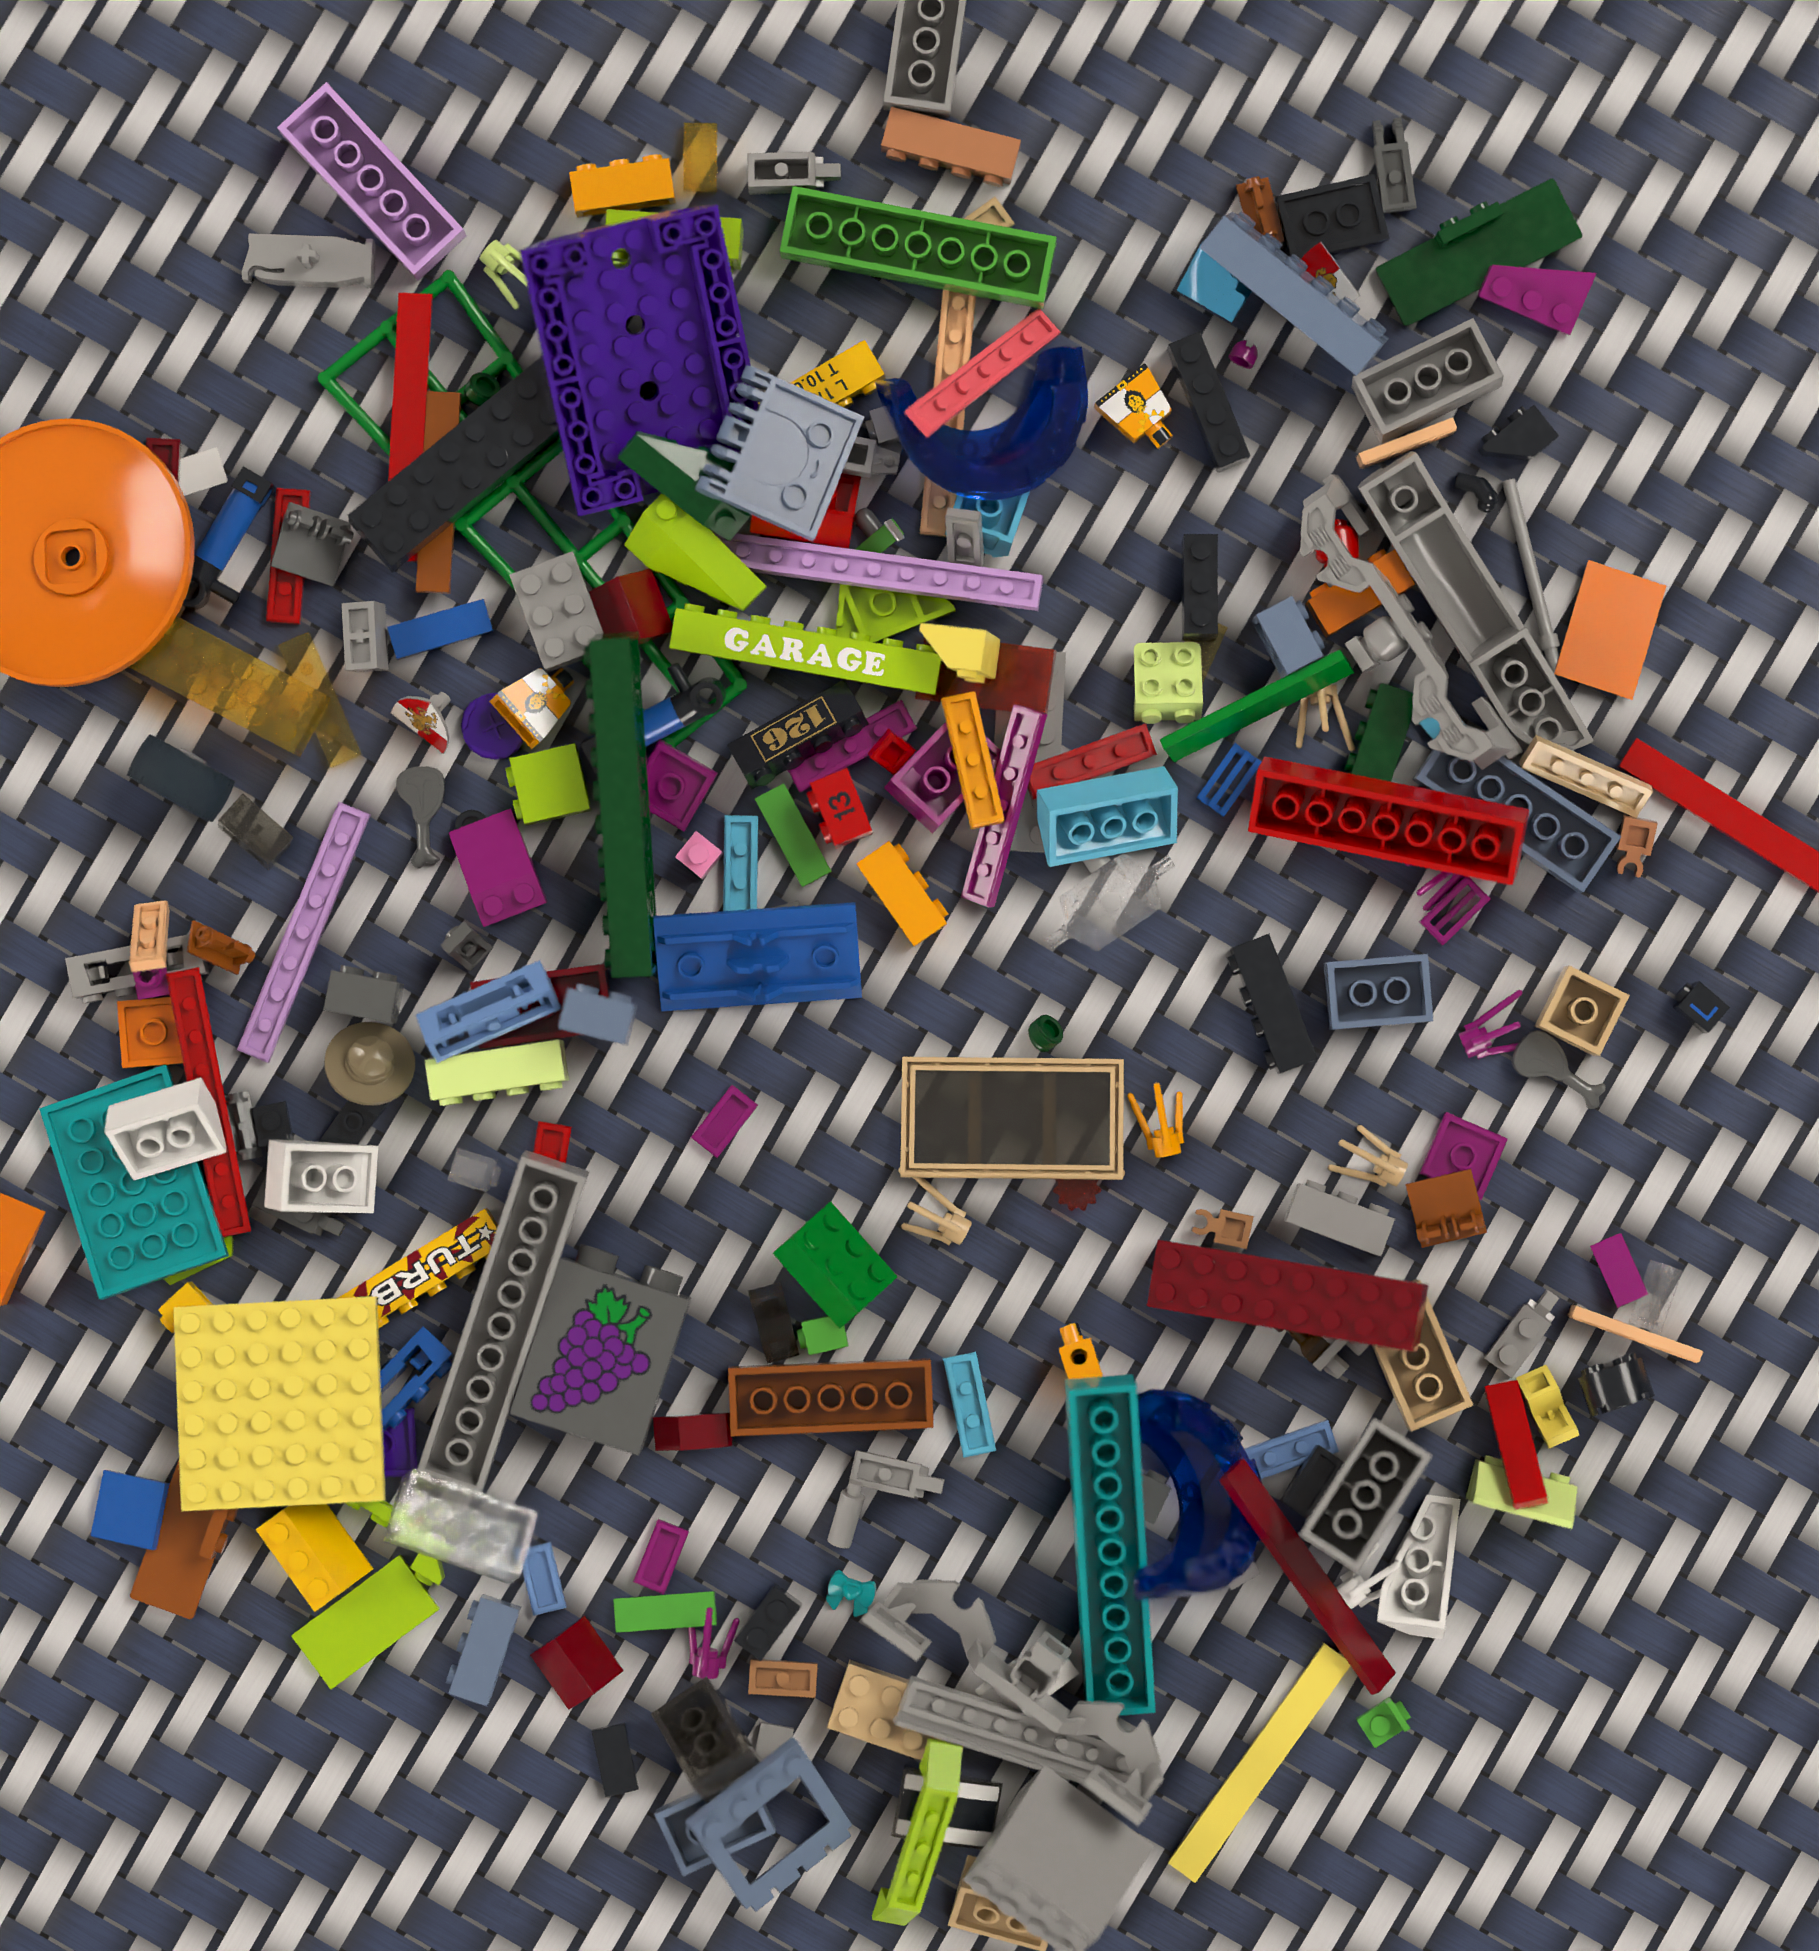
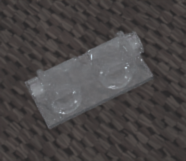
[1628,1260,1682,1334]

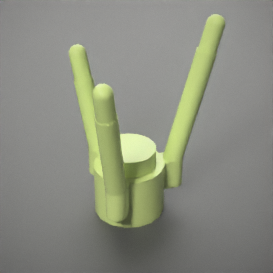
[479,240,527,309]

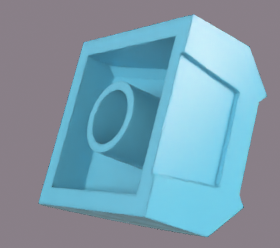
[945,465,1032,558]

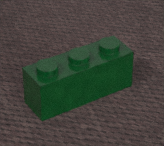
[1344,683,1413,782]

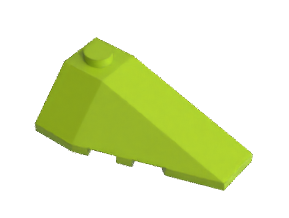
[624,494,767,611]

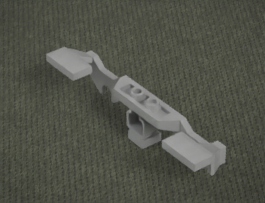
[1300,474,1523,770]
[862,1580,1164,1826]

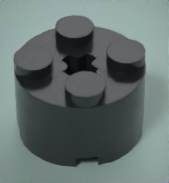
[1578,1352,1655,1417]

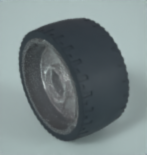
[127,734,235,822]

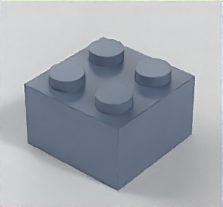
[1251,596,1325,678]
[558,984,638,1045]

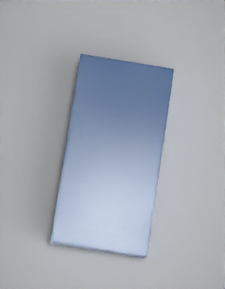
[518,1542,567,1616]

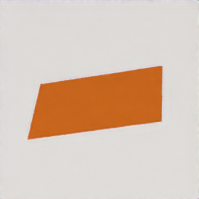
[1554,560,1666,700]

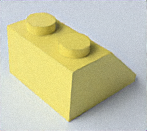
[920,623,1001,684]

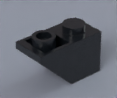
[1478,405,1559,461]

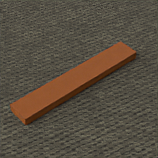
[416,391,462,594]

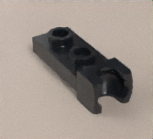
[319,1100,390,1144]

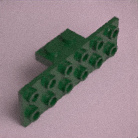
[1375,178,1583,327]

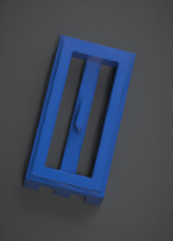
[1196,743,1262,817]

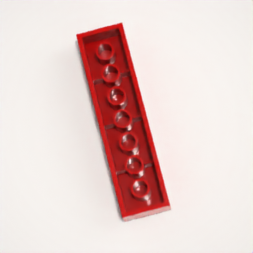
[1248,756,1529,885]

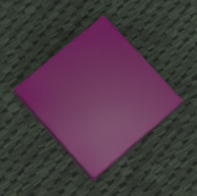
[647,739,718,832]
[1419,1112,1508,1200]

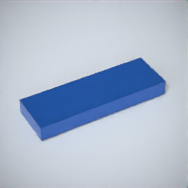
[387,599,494,660]

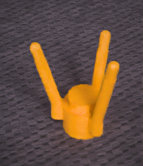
[1127,1082,1184,1158]

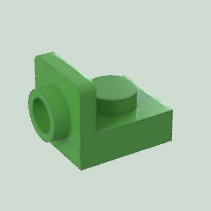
[1356,1697,1411,1748]

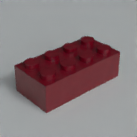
[470,964,610,1049]

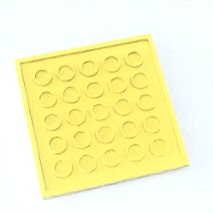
[173,1296,386,1511]

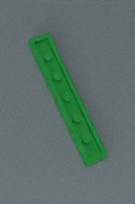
[1160,650,1354,762]

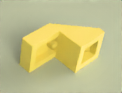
[1516,1365,1579,1449]

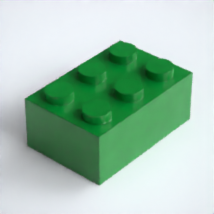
[773,1201,898,1329]

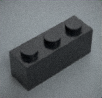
[1182,534,1218,641]

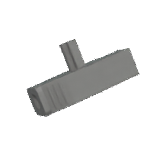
[242,233,376,288]

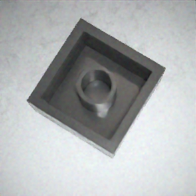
[324,965,404,1024]

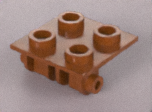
[1405,1169,1487,1248]

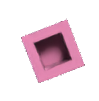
[675,831,724,880]

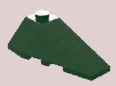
[618,431,751,541]

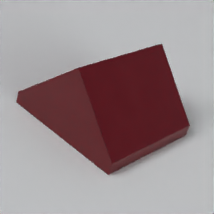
[589,569,673,645]
[530,1616,624,1710]

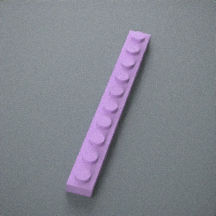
[712,531,1043,611]

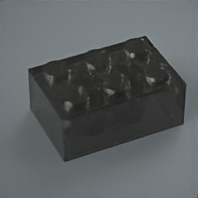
[651,1676,761,1804]

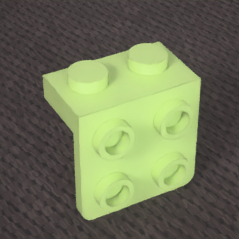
[1133,642,1203,724]

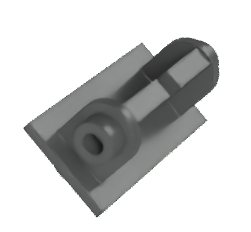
[225,1091,262,1161]

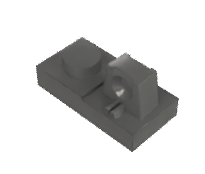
[440,922,493,971]

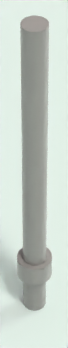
[1502,479,1560,675]

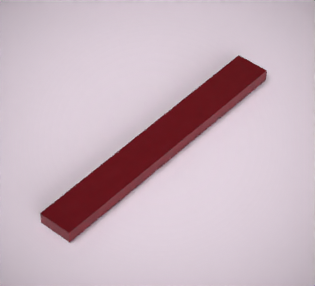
[1219,1458,1396,1695]

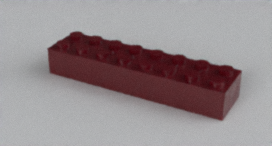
[1147,1240,1429,1352]

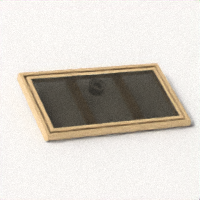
[899,1057,1125,1180]

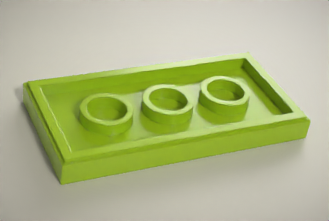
[291,1554,440,1689]

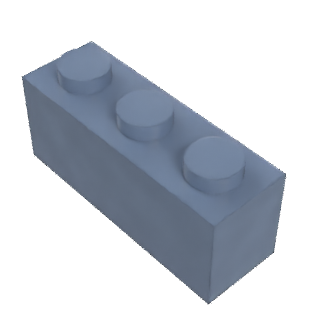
[446,1594,521,1706]

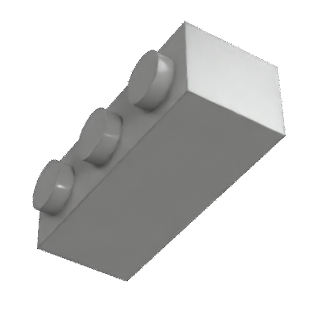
[1284,1179,1395,1257]

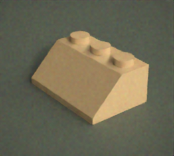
[948,1855,1048,1951]

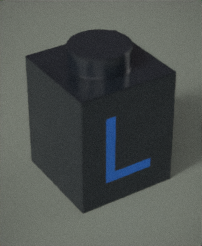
[1673,981,1730,1034]

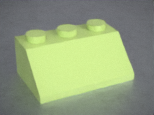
[1466,1455,1577,1529]

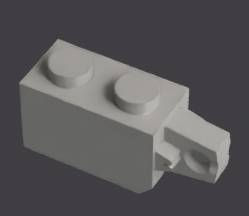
[747,152,841,194]

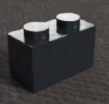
[734,1583,802,1661]

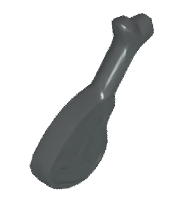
[396,766,445,868]
[1512,1030,1605,1109]

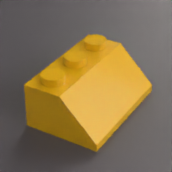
[256,1504,374,1612]

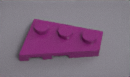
[1477,265,1597,335]

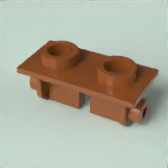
[1236,176,1285,243]
[187,920,255,975]

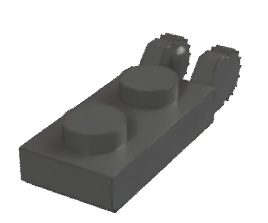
[1372,117,1416,214]

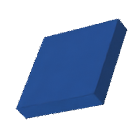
[91,1470,170,1550]

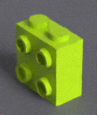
[505,743,592,826]

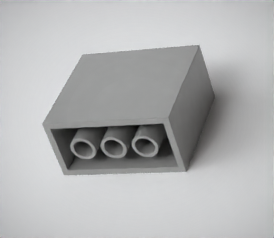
[1300,1419,1432,1574]
[963,1765,1154,1951]

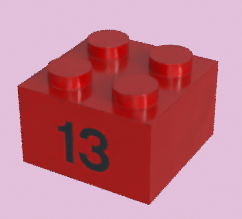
[806,768,873,849]

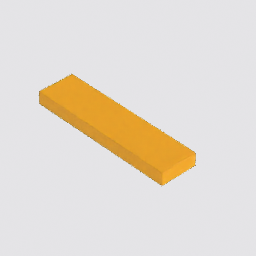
[941,691,1005,829]

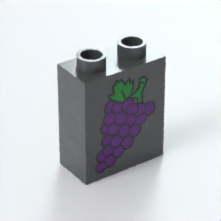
[509,1244,692,1456]

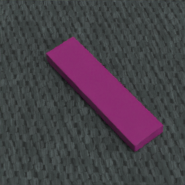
[788,699,917,793]

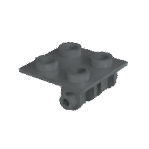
[270,502,354,587]

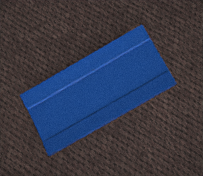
[653,902,862,1011]

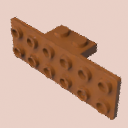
[130,1460,239,1619]

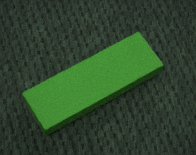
[755,783,832,888]
[613,1591,717,1633]

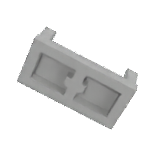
[342,601,389,672]

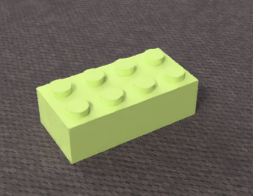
[425,1040,569,1106]

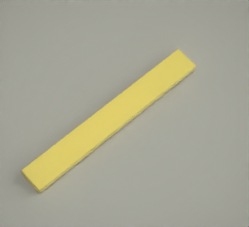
[1167,1643,1350,1883]

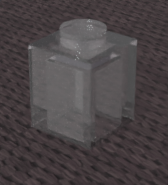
[448,1148,502,1192]

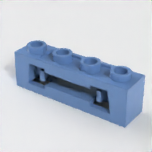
[416,960,561,1063]

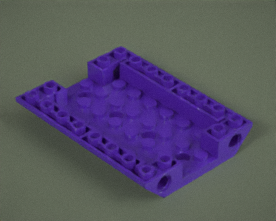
[519,204,759,516]

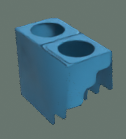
[1177,241,1252,322]

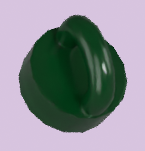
[464,372,501,406]
[1028,1015,1063,1052]

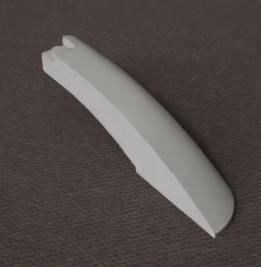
[1358,451,1594,750]

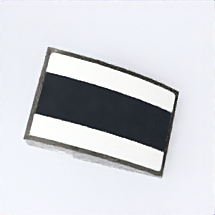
[891,1766,1003,1850]

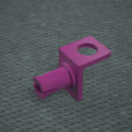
[133,965,169,1000]

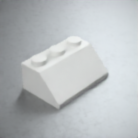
[104,1078,227,1180]

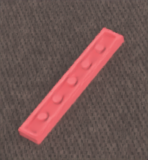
[904,308,1061,438]

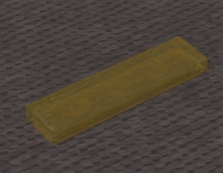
[278,632,362,768]

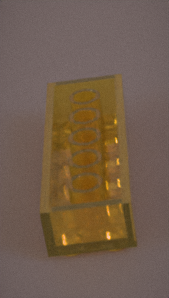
[129,616,332,757]

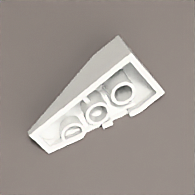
[1377,1495,1460,1639]

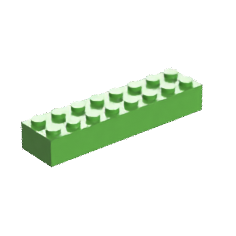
[779,186,1057,309]

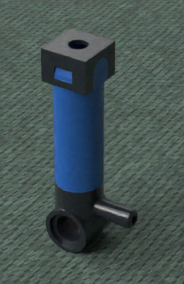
[182,466,276,610]
[580,663,726,774]

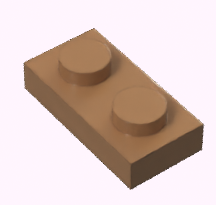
[748,1659,818,1698]

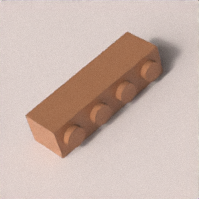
[881,106,1021,187]

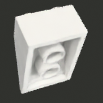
[264,1140,378,1213]

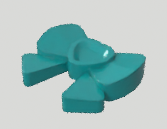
[826,1570,876,1617]

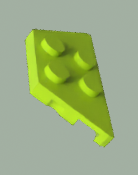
[836,584,956,643]

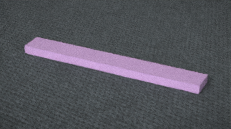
[237,802,371,1063]

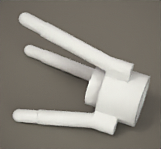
[1336,1543,1401,1609]

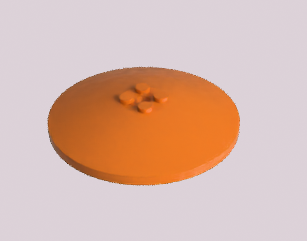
[0,419,195,687]

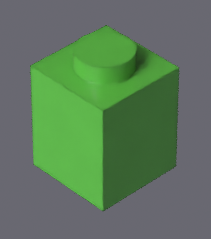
[797,1315,849,1355]

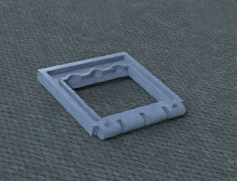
[685,1737,852,1912]

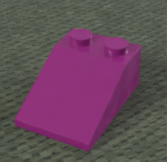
[884,722,1001,834]
[448,808,548,927]

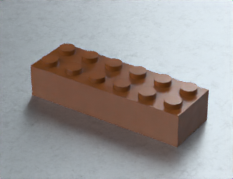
[728,1358,934,1436]

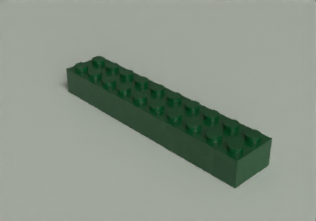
[584,632,657,978]

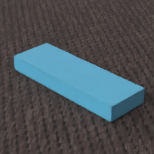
[723,815,758,911]
[943,1351,996,1458]

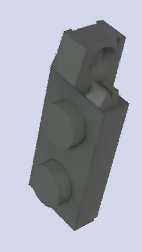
[252,1175,346,1236]

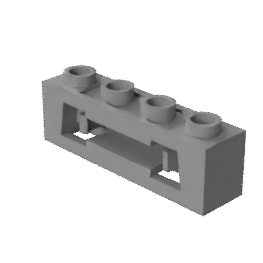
[65,934,209,1004]

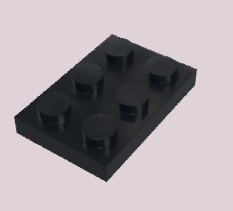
[1276,174,1390,259]

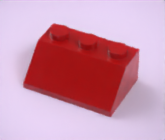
[750,473,861,549]

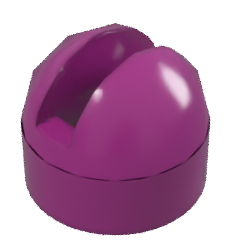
[1228,340,1258,369]

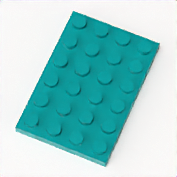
[39,1065,229,1300]

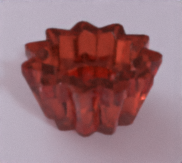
[1053,1163,1101,1211]

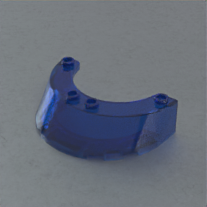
[875,345,1088,500]
[1133,1389,1262,1601]

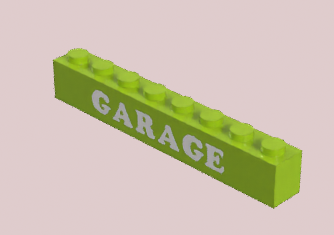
[669,603,942,695]

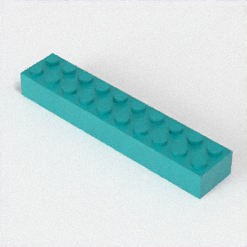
[1065,1374,1155,1716]

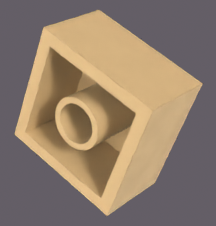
[1534,965,1630,1056]

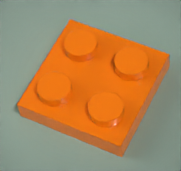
[117,997,183,1068]

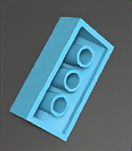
[1037,766,1178,867]

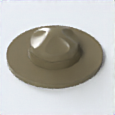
[324,1022,415,1105]

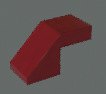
[653,1413,732,1451]

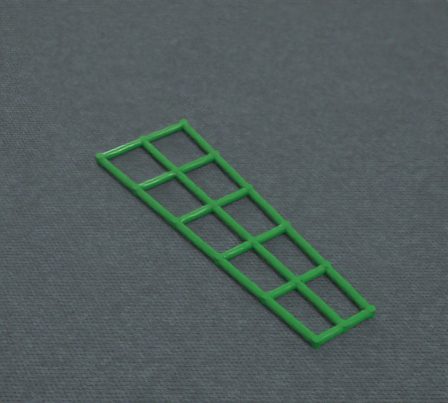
[318,270,748,747]

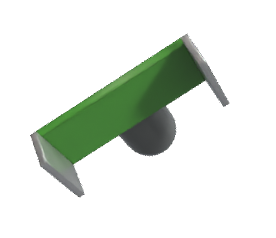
[854,508,905,553]

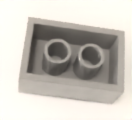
[510,551,604,673]

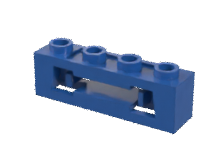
[380,1326,455,1440]

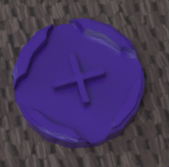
[461,693,524,760]

